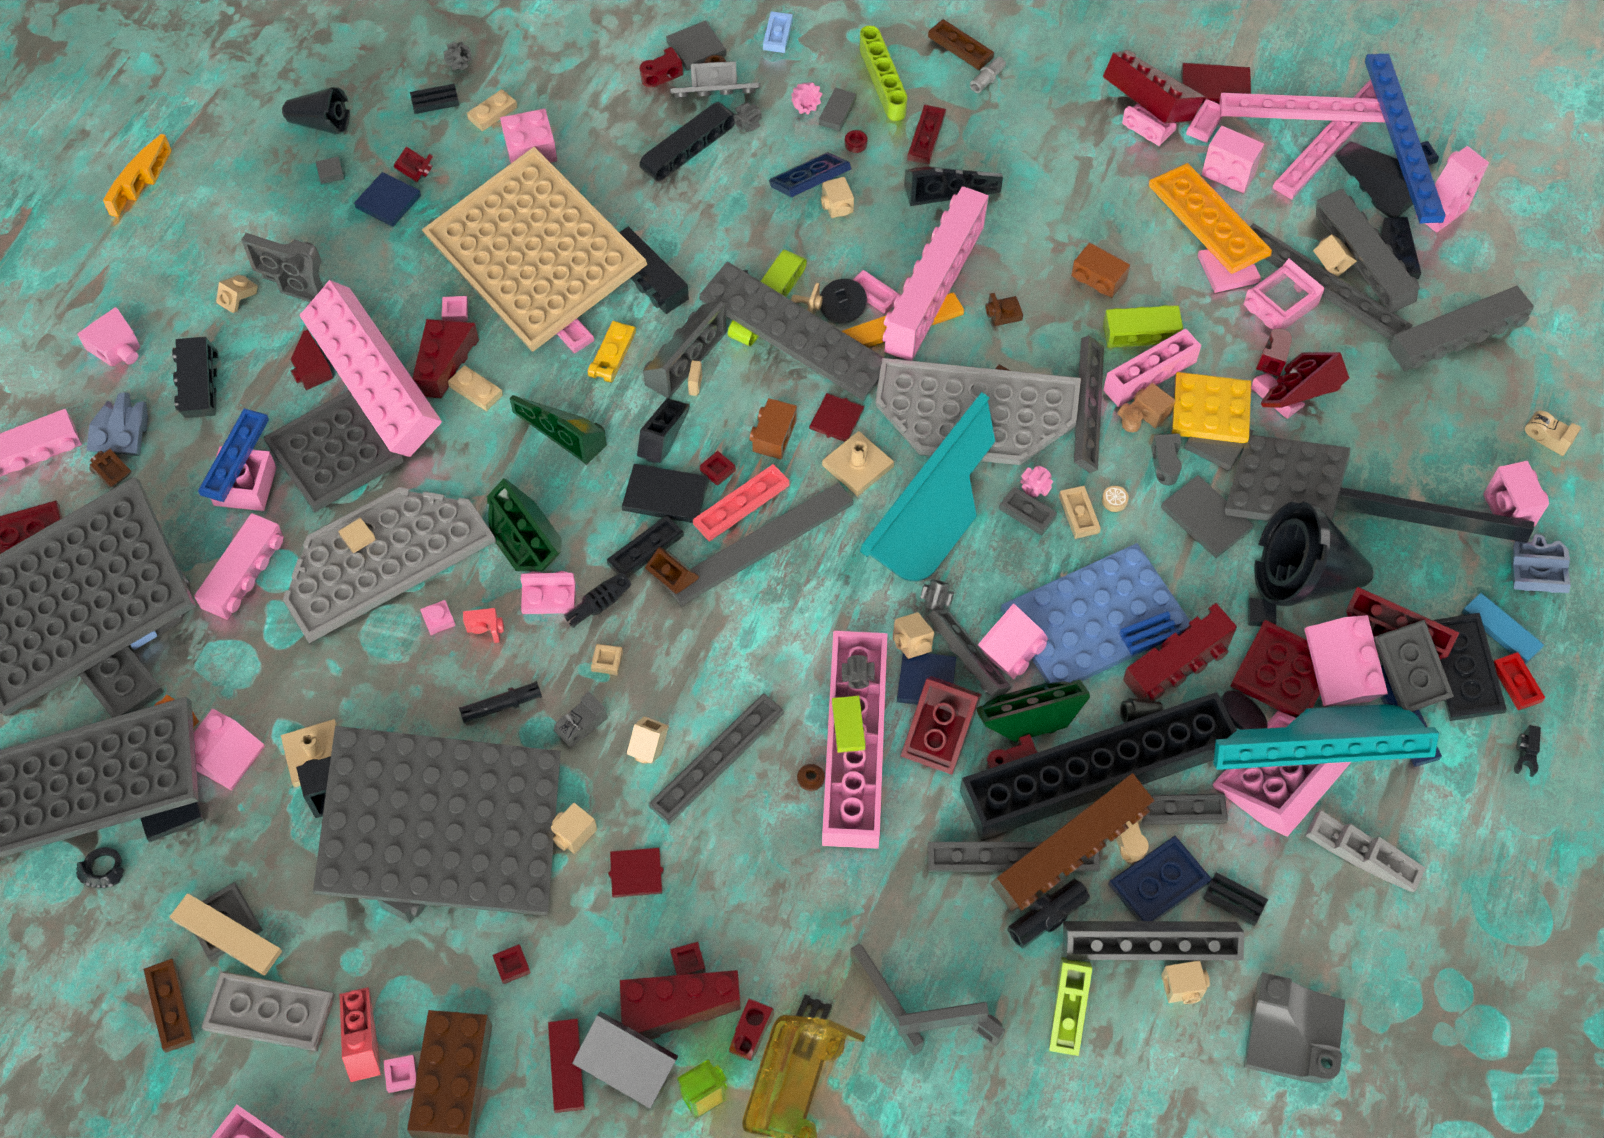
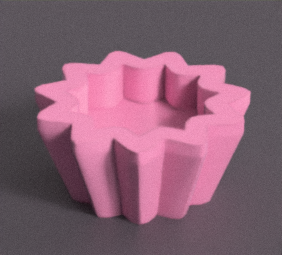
[791,82,822,115]

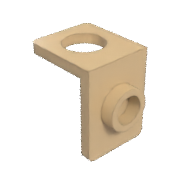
[791,283,823,315]

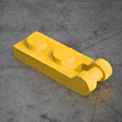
[588,321,636,383]

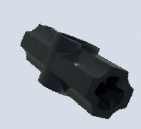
[1007,878,1090,949]

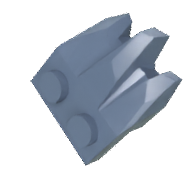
[87,392,148,455]
[1511,533,1571,593]

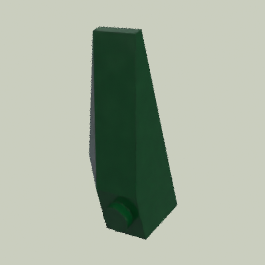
[509,395,607,465]

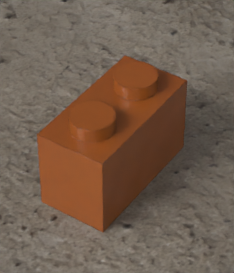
[1071,242,1130,298]
[749,398,797,460]

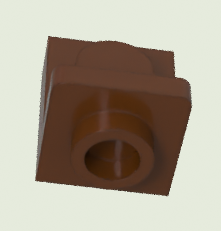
[985,293,1023,326]
[89,449,131,489]

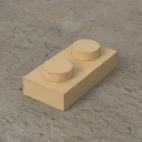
[467,89,518,131]
[448,365,503,412]
[1059,486,1101,539]

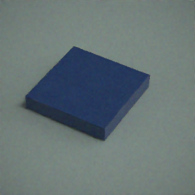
[354,172,421,227]
[897,653,957,705]

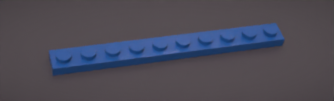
[1365,53,1446,224]

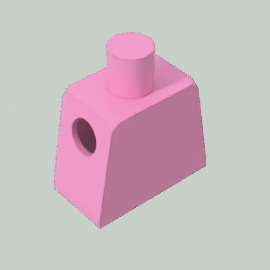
[77,307,140,366]

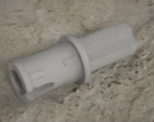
[970,57,1006,93]

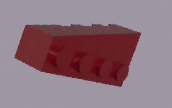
[1103,50,1205,124]
[1123,603,1237,701]
[620,970,741,1040]

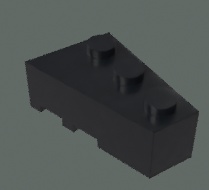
[172,337,218,418]

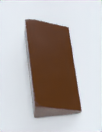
[645,547,700,594]

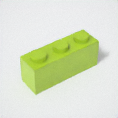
[1103,305,1184,348]

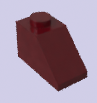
[290,329,333,391]

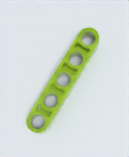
[859,25,907,121]
[727,249,807,347]

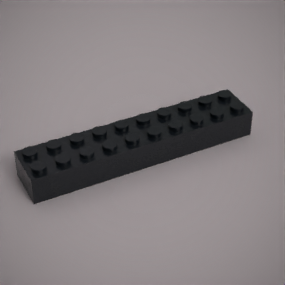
[960,692,1237,840]

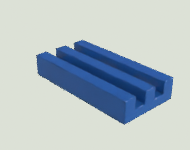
[1119,611,1181,656]

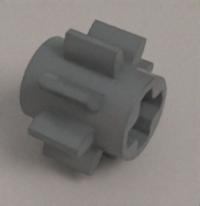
[443,41,472,70]
[733,102,762,132]
[920,579,954,609]
[842,655,875,689]

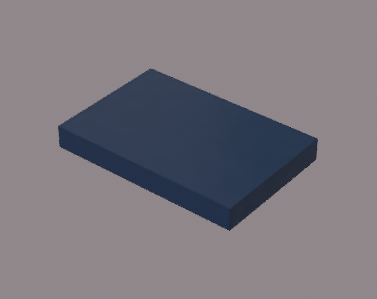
[769,152,851,198]
[1108,835,1212,921]

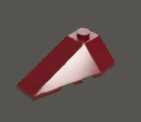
[1261,352,1350,408]

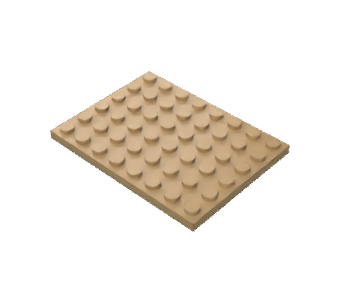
[422,147,647,352]

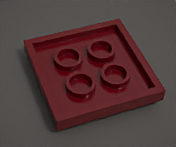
[1230,620,1320,718]

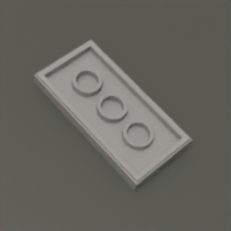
[201,971,335,1052]

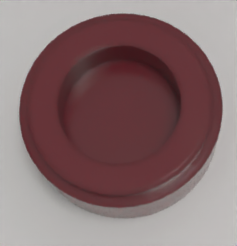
[844,130,868,153]

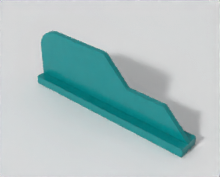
[859,392,995,581]
[1213,704,1439,770]

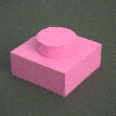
[442,296,468,322]
[420,600,455,636]
[384,1055,417,1093]

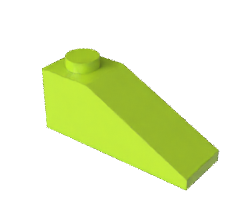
[1049,957,1092,1056]

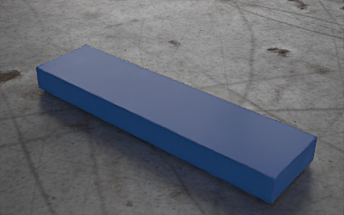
[198,408,269,502]

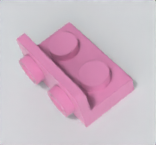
[521,571,576,614]

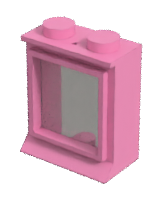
[1243,259,1324,330]

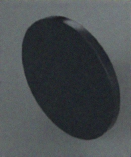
[820,279,867,324]
[1221,691,1268,730]

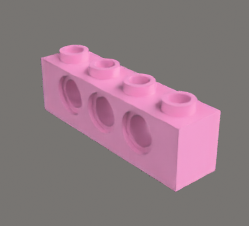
[1103,328,1201,407]

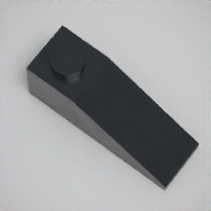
[637,398,690,463]

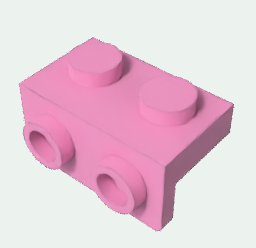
[1122,103,1177,146]

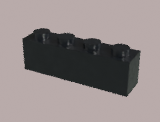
[619,226,689,314]

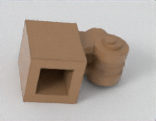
[1118,383,1176,433]

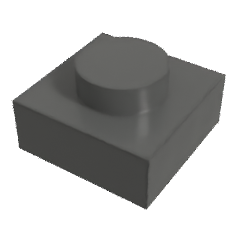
[972,1014,1005,1047]

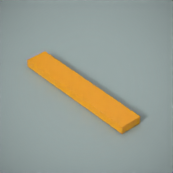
[842,292,964,348]

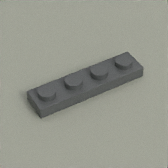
[927,609,1012,696]

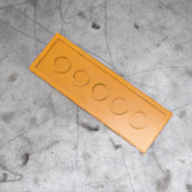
[1149,163,1272,274]

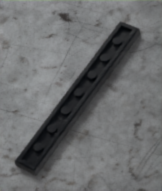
[1336,487,1534,543]

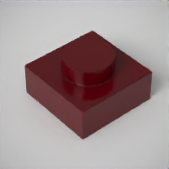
[699,450,736,486]
[670,941,706,975]
[492,944,531,985]

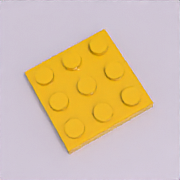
[1171,372,1251,443]

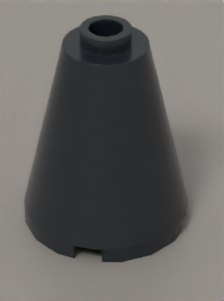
[282,87,350,134]

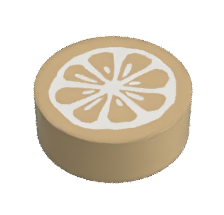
[1102,486,1129,512]

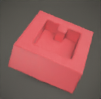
[463,608,504,643]

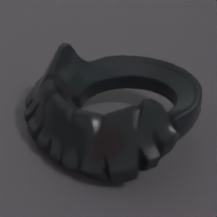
[76,847,124,889]

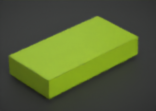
[832,696,866,753]

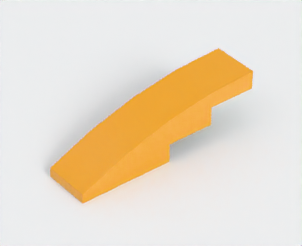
[103,134,172,217]

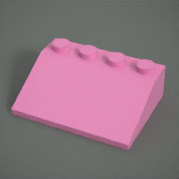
[1213,711,1351,837]

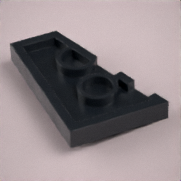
[1380,217,1421,279]

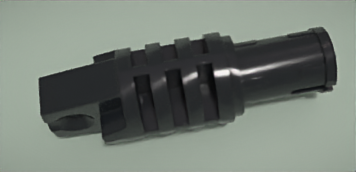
[563,572,632,628]

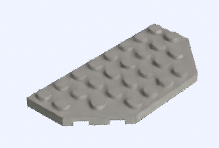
[876,358,1081,465]
[283,487,496,643]

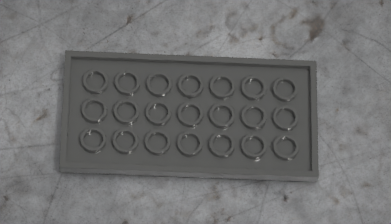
[0,697,199,858]

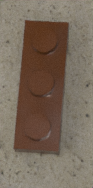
[928,19,994,70]
[143,959,195,1053]

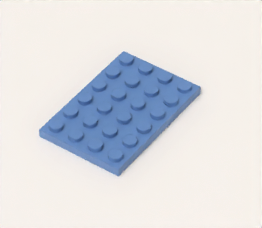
[1000,543,1190,683]

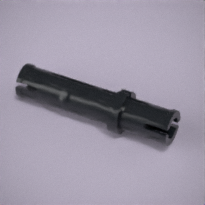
[459,681,542,724]

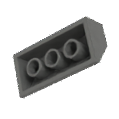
[643,301,726,398]

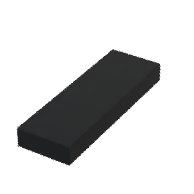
[607,515,684,578]

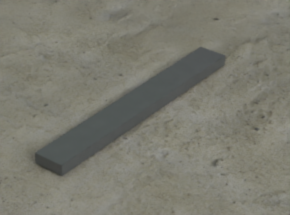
[1250,223,1413,341]
[666,482,853,606]

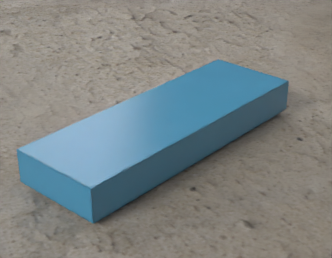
[1461,593,1544,664]

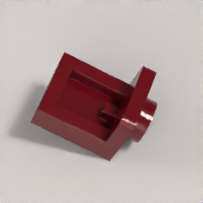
[393,146,433,182]

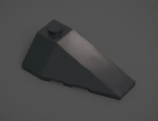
[904,166,1003,206]

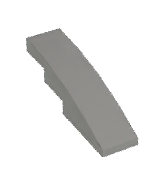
[1305,810,1426,893]

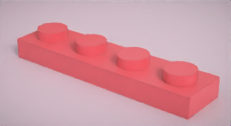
[693,464,789,542]

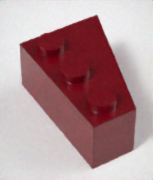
[412,319,479,399]

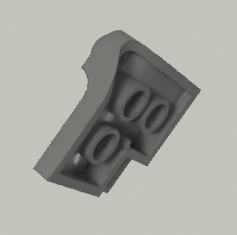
[241,233,323,302]
[1244,972,1346,1083]

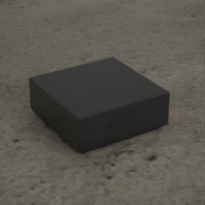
[1248,598,1277,626]

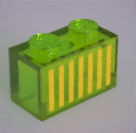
[677,1059,728,1120]

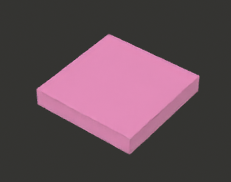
[1198,249,1261,293]

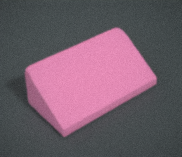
[1251,373,1305,419]

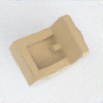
[216,275,258,313]

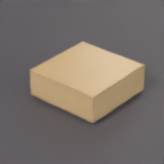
[688,361,703,396]
[338,518,376,554]
[591,644,623,675]

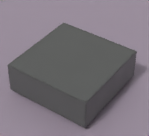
[316,157,344,184]

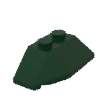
[487,478,562,572]
[976,680,1090,742]

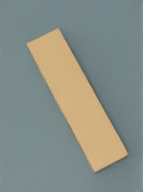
[169,893,282,976]

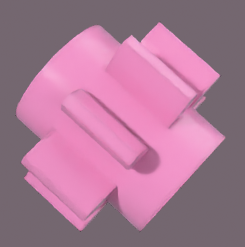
[1020,466,1053,498]

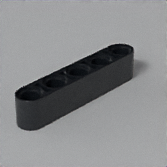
[639,102,736,182]

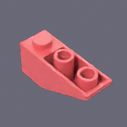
[339,987,381,1082]

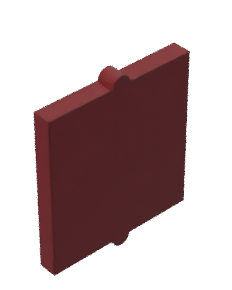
[809,393,864,442]
[608,847,664,898]

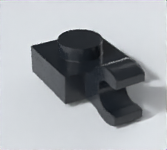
[1514,725,1541,777]

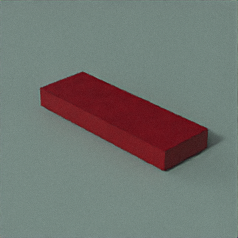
[907,104,946,165]
[548,1018,585,1113]

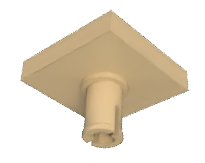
[822,431,894,497]
[281,719,337,788]

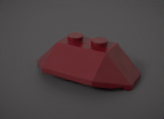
[1346,587,1459,659]

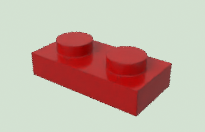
[1494,652,1545,711]

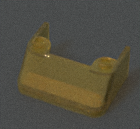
[742,1015,866,1138]

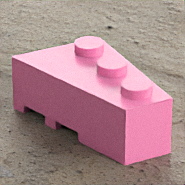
[1416,146,1489,233]

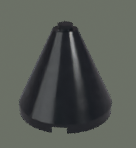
[1254,501,1374,607]

